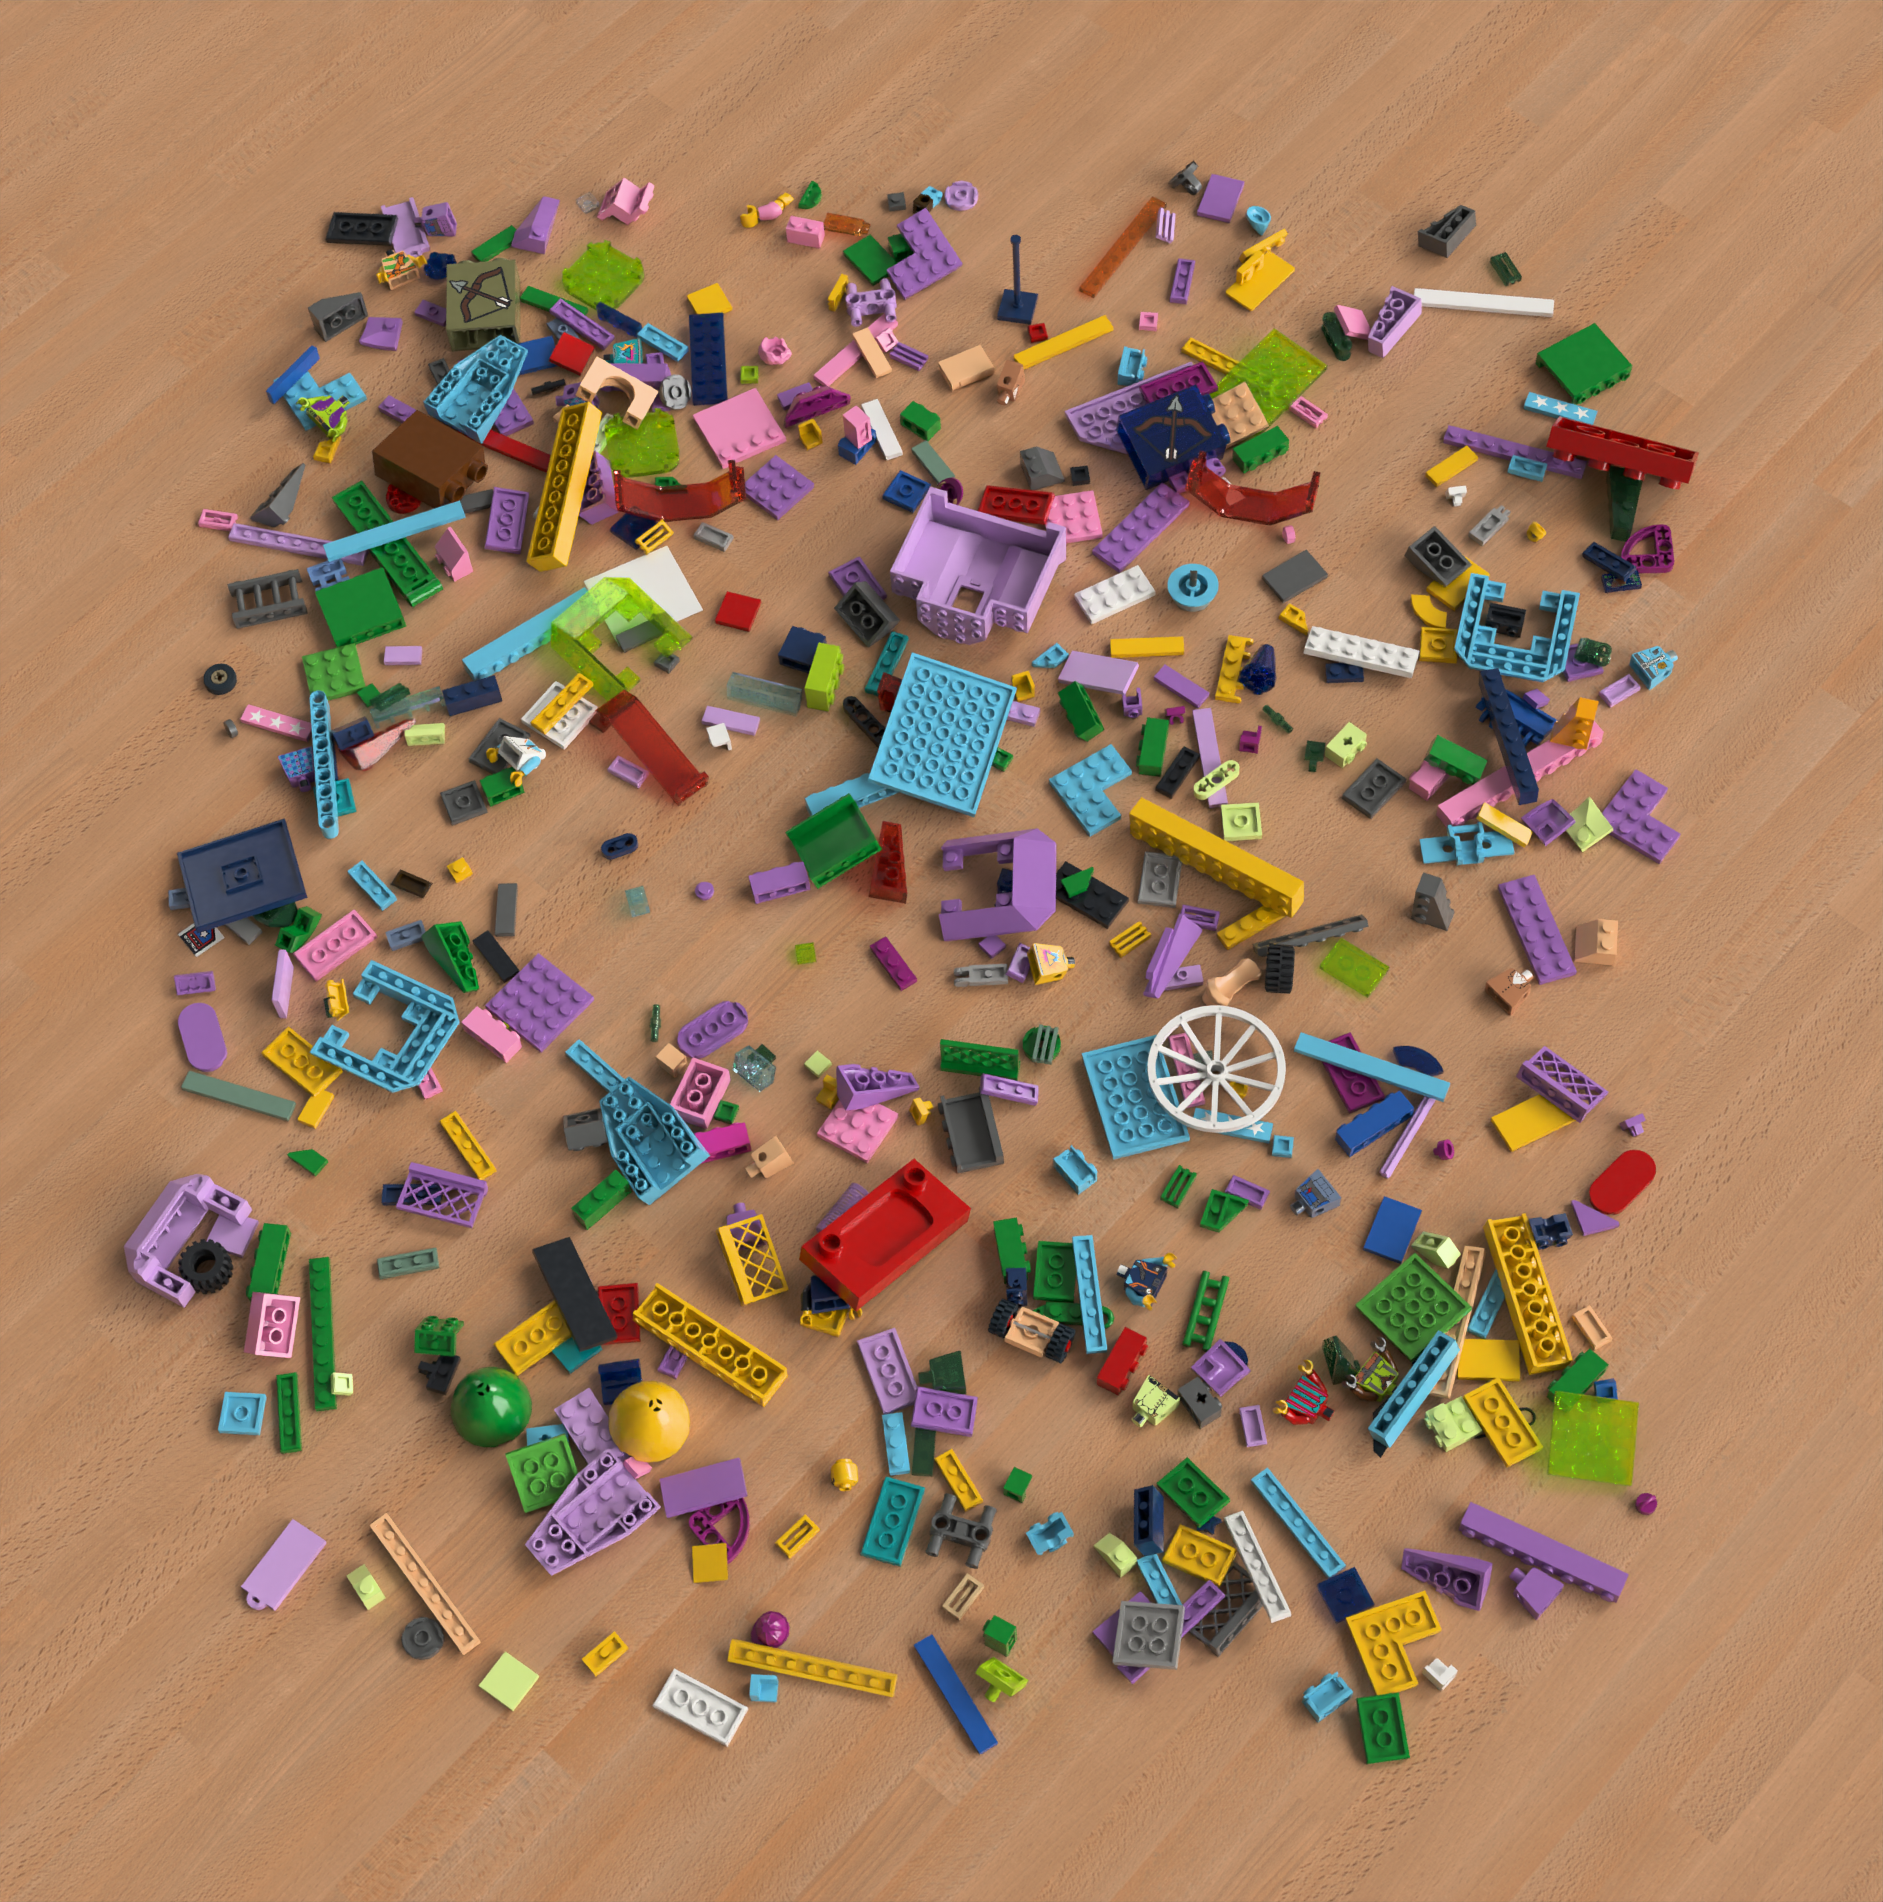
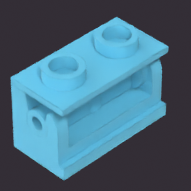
[1118,346,1148,386]
[1053,1145,1097,1195]
[1302,1672,1353,1723]

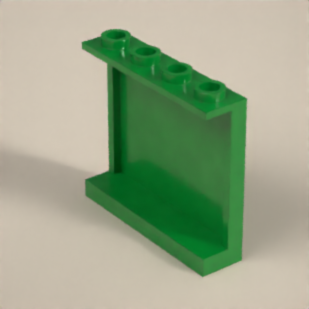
[1535,323,1632,405]
[315,567,406,647]
[785,793,882,889]

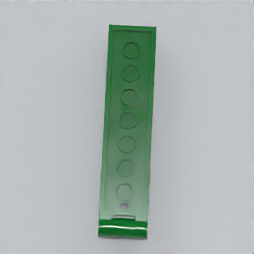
[331,480,443,608]

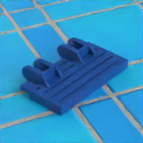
[1476,689,1558,746]

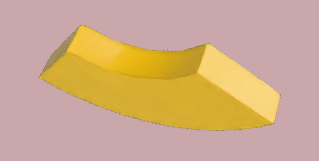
[1411,594,1447,628]

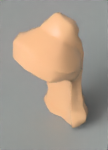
[1202,958,1262,1006]

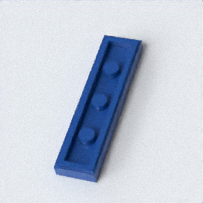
[266,345,320,404]

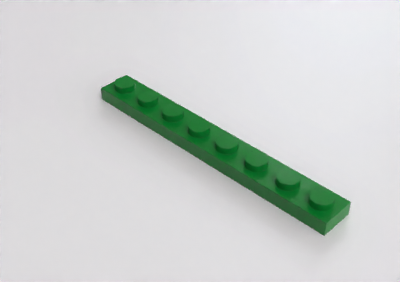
[309,1257,337,1412]

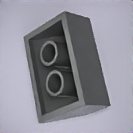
[834,581,900,647]

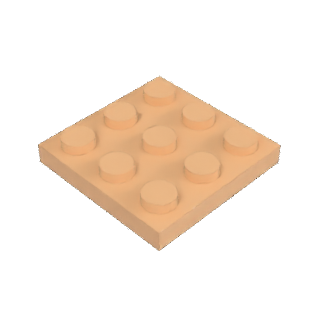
[1198,382,1269,451]

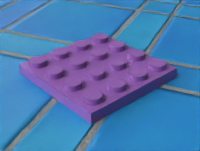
[485,953,594,1053]

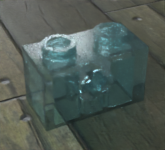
[732,1045,776,1092]

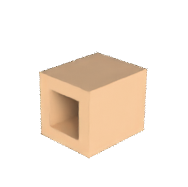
[656,1043,688,1078]

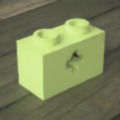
[1325,722,1367,768]

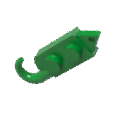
[1033,1302,1114,1329]

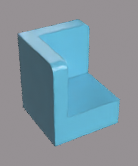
[749,1674,779,1702]

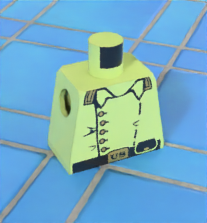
[1132,1375,1180,1428]

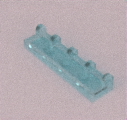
[370,686,446,729]

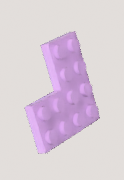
[554,1388,650,1465]

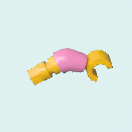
[740,192,794,228]

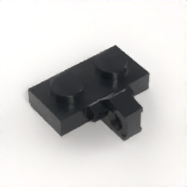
[418,1355,461,1395]

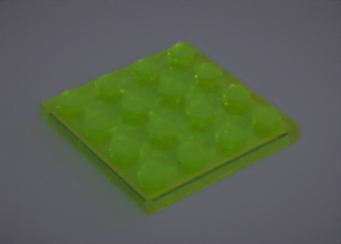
[1547,1391,1639,1486]

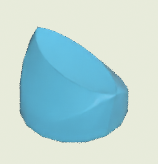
[1246,206,1271,236]

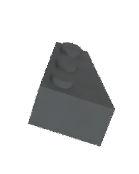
[1418,205,1476,258]
[1411,872,1455,931]

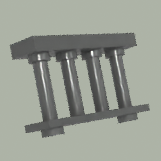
[227,569,308,629]

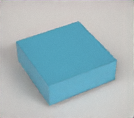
[1272,1135,1294,1158]

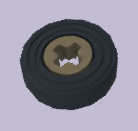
[203,663,237,695]

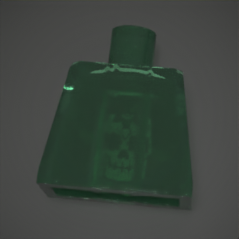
[918,1350,967,1394]

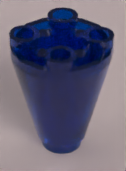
[1239,644,1276,695]

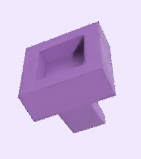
[1619,1113,1645,1137]

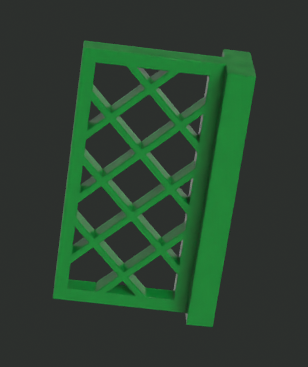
[940,1039,1020,1081]

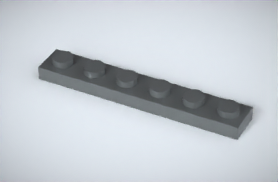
[1252,914,1369,957]

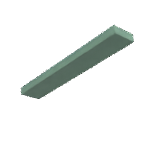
[181,1071,296,1122]

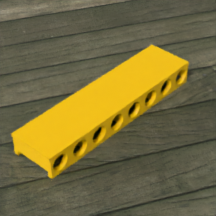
[1483,1213,1573,1375]
[633,1283,788,1407]

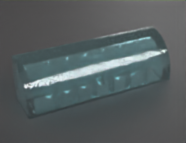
[727,672,802,717]

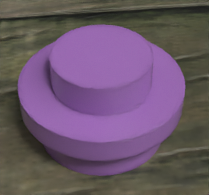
[695,882,714,900]

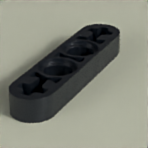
[843,696,886,748]

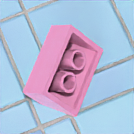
[244,1292,300,1358]

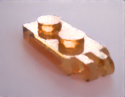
[823,213,871,236]

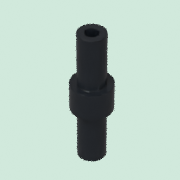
[531,379,566,395]

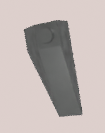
[250,463,306,527]

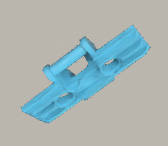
[1419,822,1514,865]

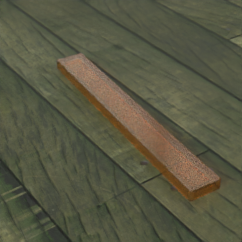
[1079,196,1167,298]

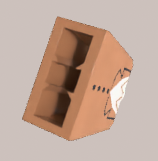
[997,360,1026,405]
[1484,968,1533,1016]

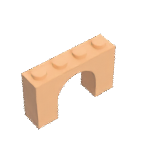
[575,357,659,430]

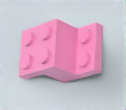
[597,178,654,225]

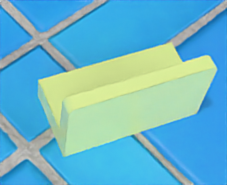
[405,723,445,746]

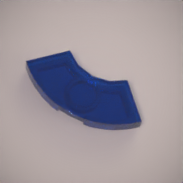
[1393,1046,1444,1076]

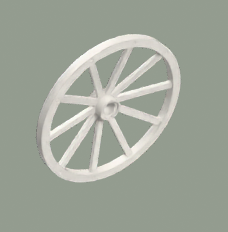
[1147,1005,1286,1133]

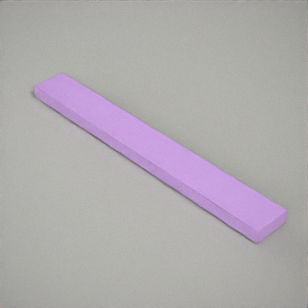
[228,523,369,566]

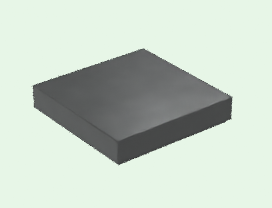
[440,780,488,825]

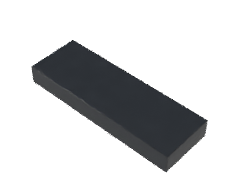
[1156,746,1200,799]
[472,930,520,983]

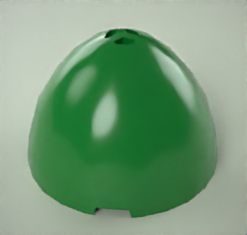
[451,1367,532,1447]

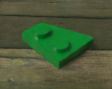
[1200,1189,1249,1233]

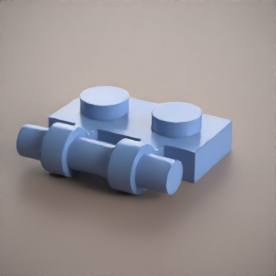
[306,558,350,591]

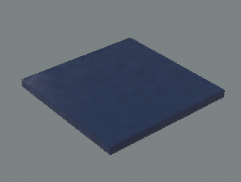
[177,818,308,934]

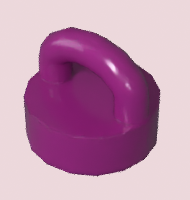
[1635,1493,1657,1515]

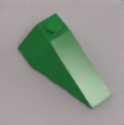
[421,921,479,993]

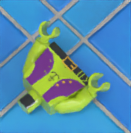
[296,395,350,442]

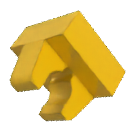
[909,1097,934,1125]

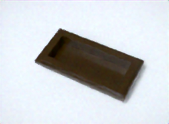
[391,869,433,899]

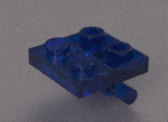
[598,1359,642,1405]

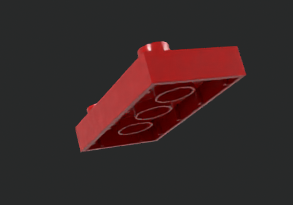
[799,1158,971,1311]

